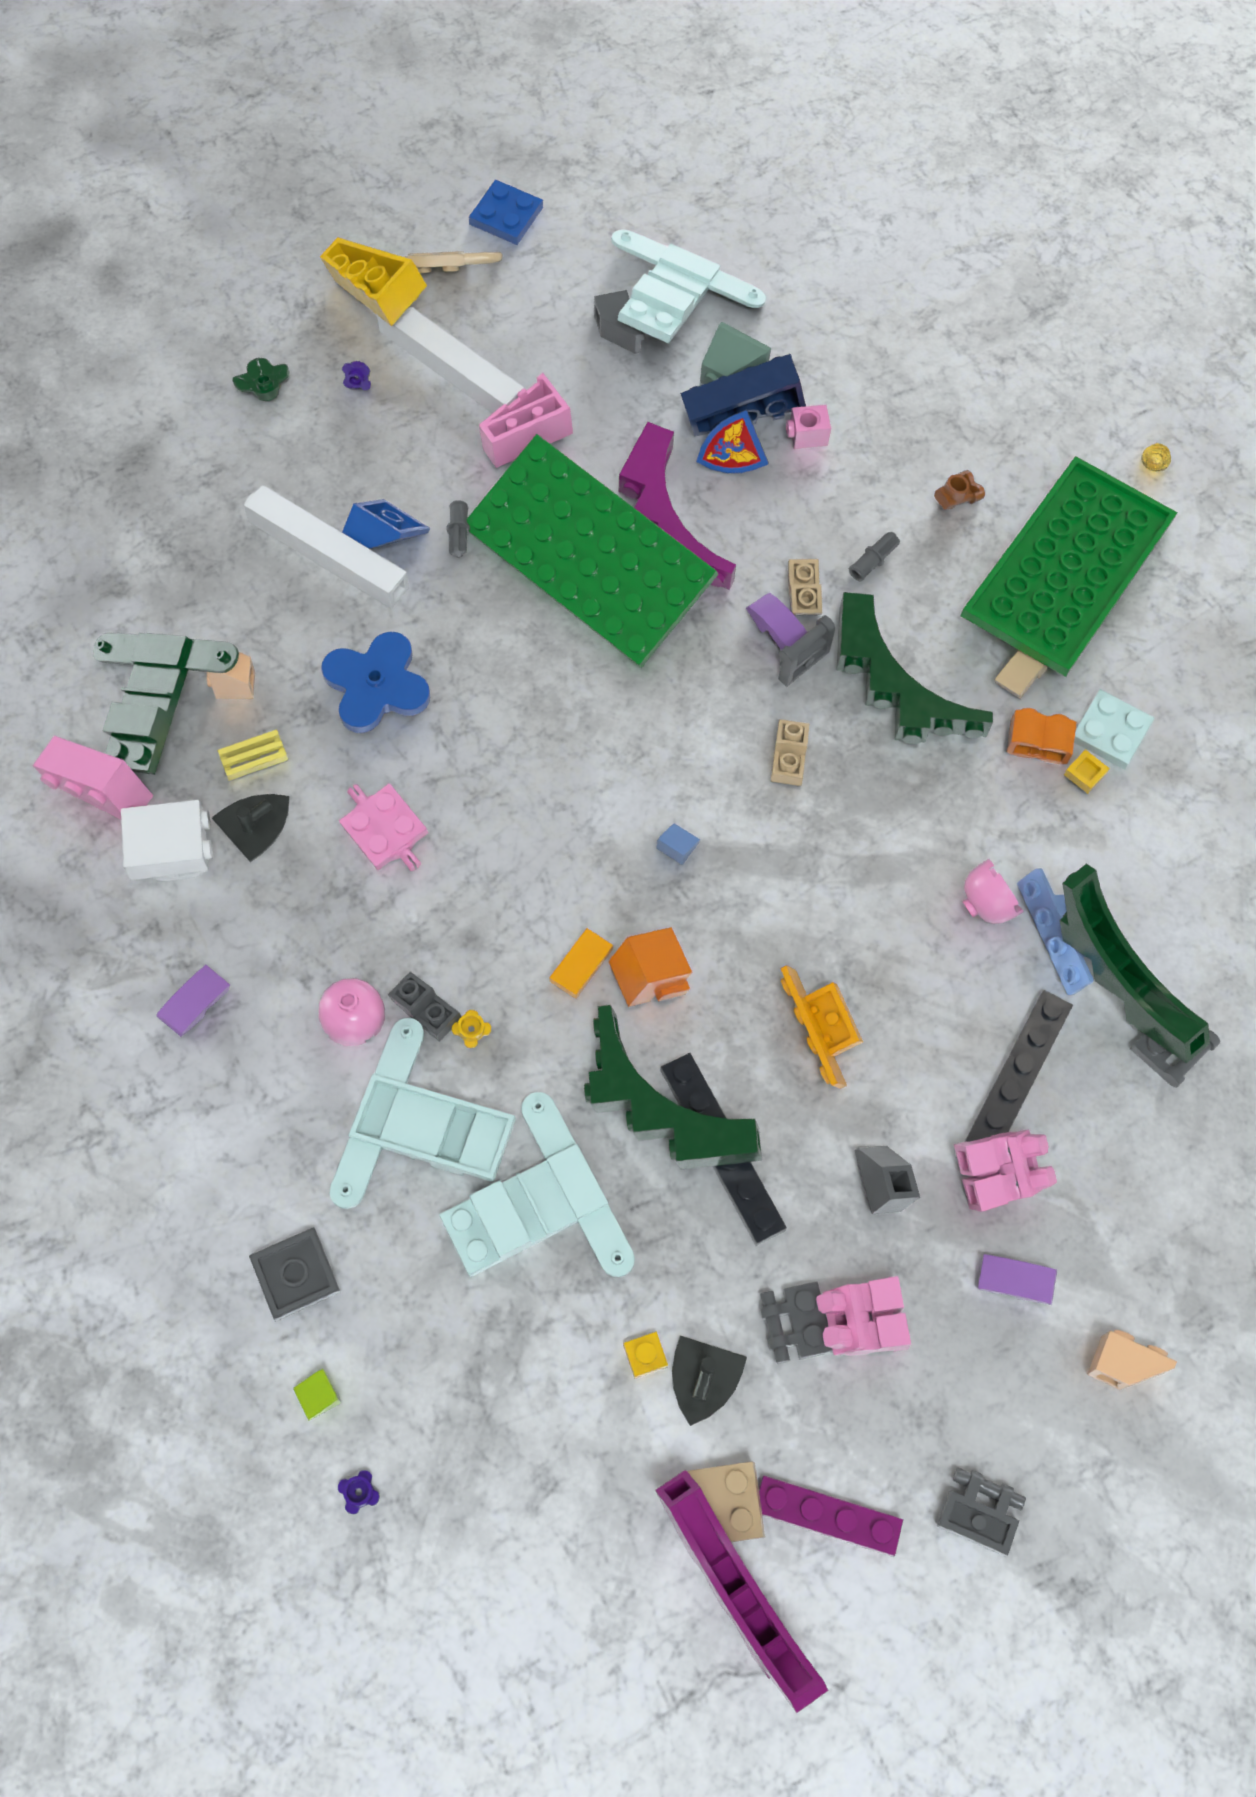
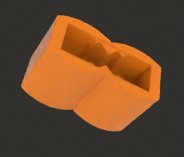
[1006,708,1077,764]

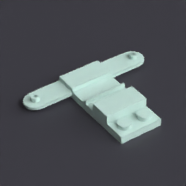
[611,230,766,344]
[329,1018,516,1209]
[439,1092,635,1278]

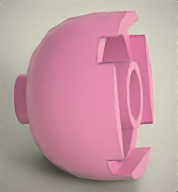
[962,859,1024,924]
[319,978,385,1046]

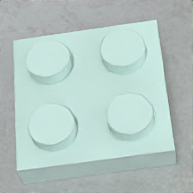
[1074,689,1154,770]

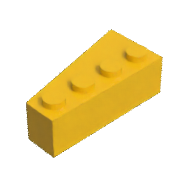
[320,237,427,326]

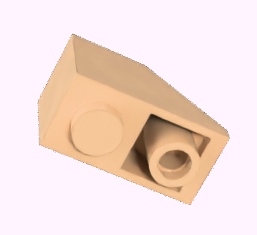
[207,652,255,699]
[1087,1330,1177,1390]

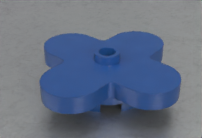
[321,632,430,733]

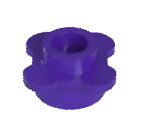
[342,361,371,390]
[338,1470,380,1514]

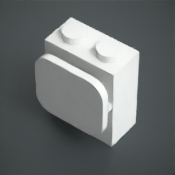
[121,800,213,882]

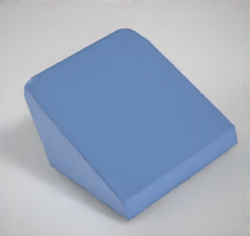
[656,823,700,865]

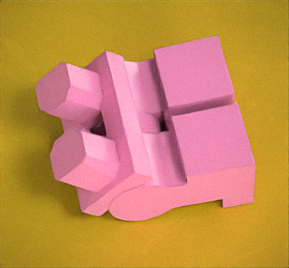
[954,1129,1057,1212]
[816,1276,911,1356]

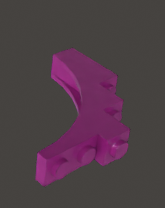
[618,422,736,590]
[655,1470,829,1713]

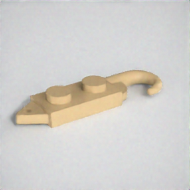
[404,251,503,273]

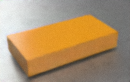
[549,928,613,999]

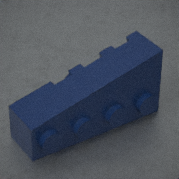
[680,354,806,436]

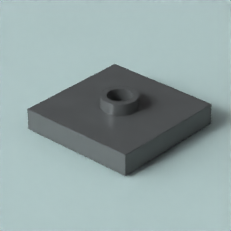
[249,1227,341,1322]

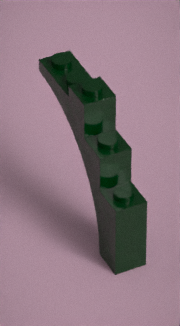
[837,592,993,744]
[1060,863,1210,1064]
[584,1005,762,1169]

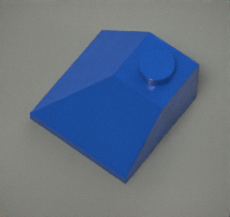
[342,499,430,549]

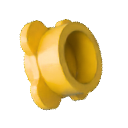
[452,1010,491,1048]

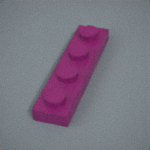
[759,1476,904,1557]

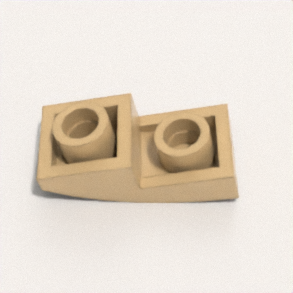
[788,559,822,615]
[994,650,1048,699]
[771,719,810,786]

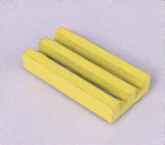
[217,729,288,781]

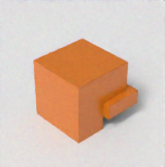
[608,927,693,1007]

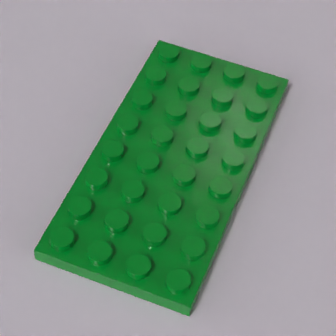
[467,434,718,668]
[960,456,1178,677]

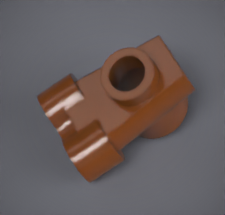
[934,470,985,509]

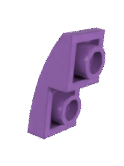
[746,592,807,650]
[156,965,230,1037]
[978,1254,1057,1305]

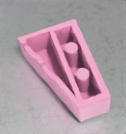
[479,373,573,468]
[33,736,153,820]

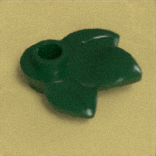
[232,358,290,401]

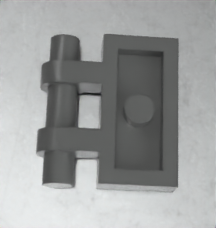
[760,1282,833,1364]
[937,1468,1026,1556]

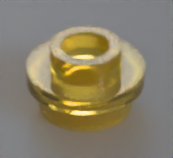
[1141,443,1171,472]

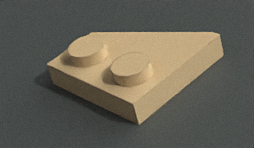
[687,1461,765,1542]

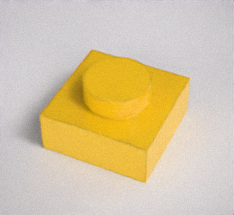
[1064,749,1110,794]
[623,1331,668,1379]

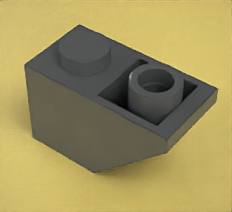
[594,290,645,354]
[855,1146,920,1214]

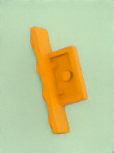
[780,965,863,1089]

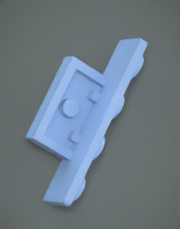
[1017,868,1094,995]

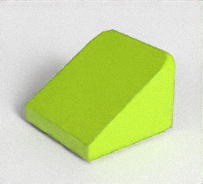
[293,1368,341,1421]

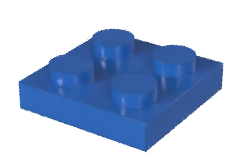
[469,179,543,245]

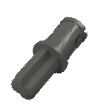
[447,500,470,557]
[848,532,900,582]

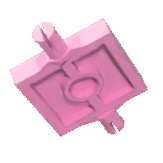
[339,783,428,871]

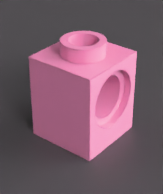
[786,405,831,449]

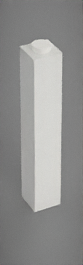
[377,306,525,413]
[244,485,409,609]

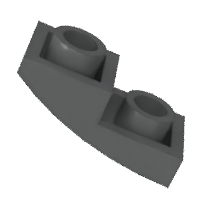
[388,971,461,1042]

